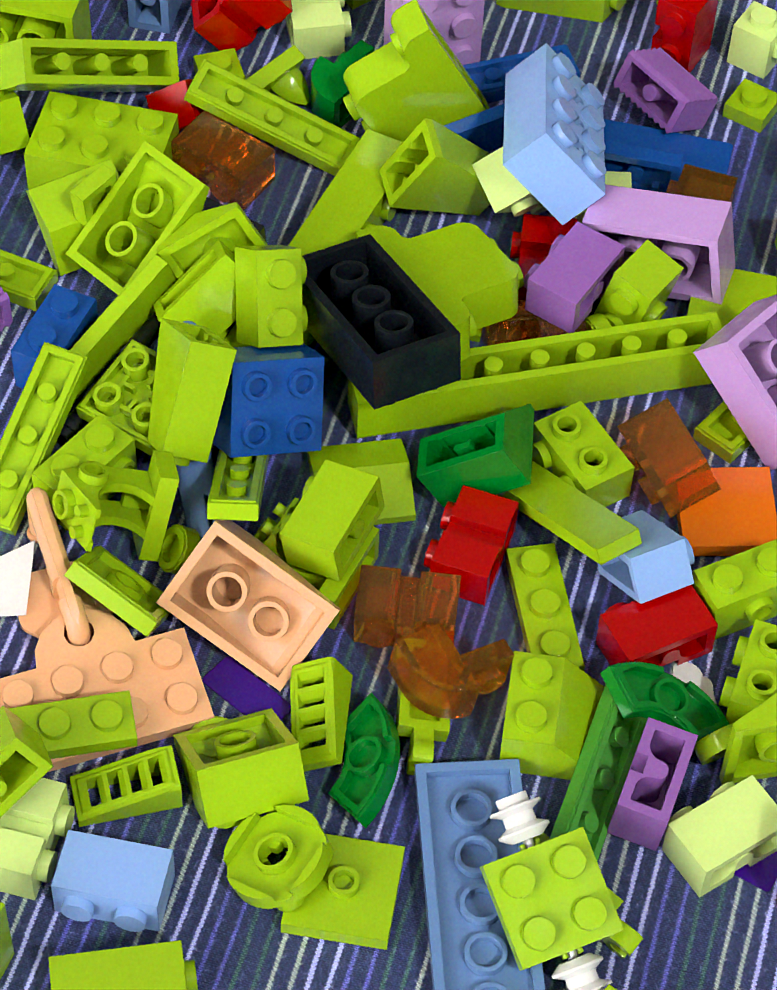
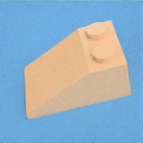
[156,520,340,691]

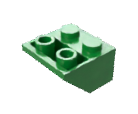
[417,404,535,508]

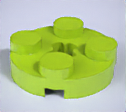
[223,804,334,912]

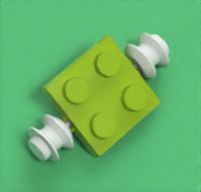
[480,790,624,990]

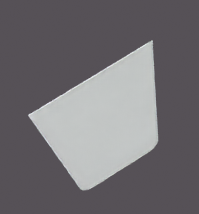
[0,540,35,617]

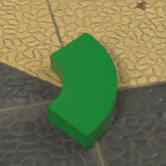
[600,662,729,742]
[328,692,400,828]

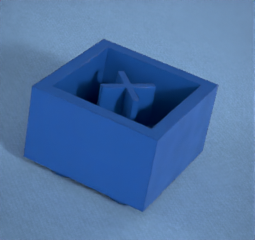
[213,343,324,458]

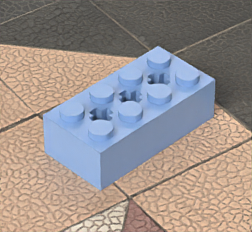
[503,43,607,225]

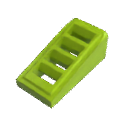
[290,657,353,772]
[70,745,183,827]

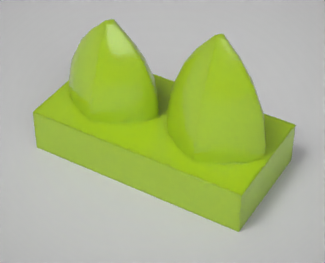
[246,45,309,105]

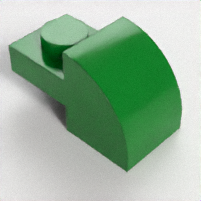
[311,40,375,128]

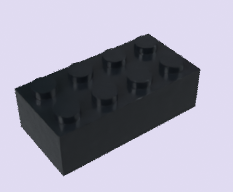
[302,234,461,410]

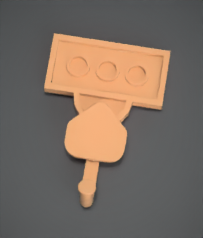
[0,487,214,772]

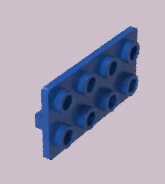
[604,119,733,201]

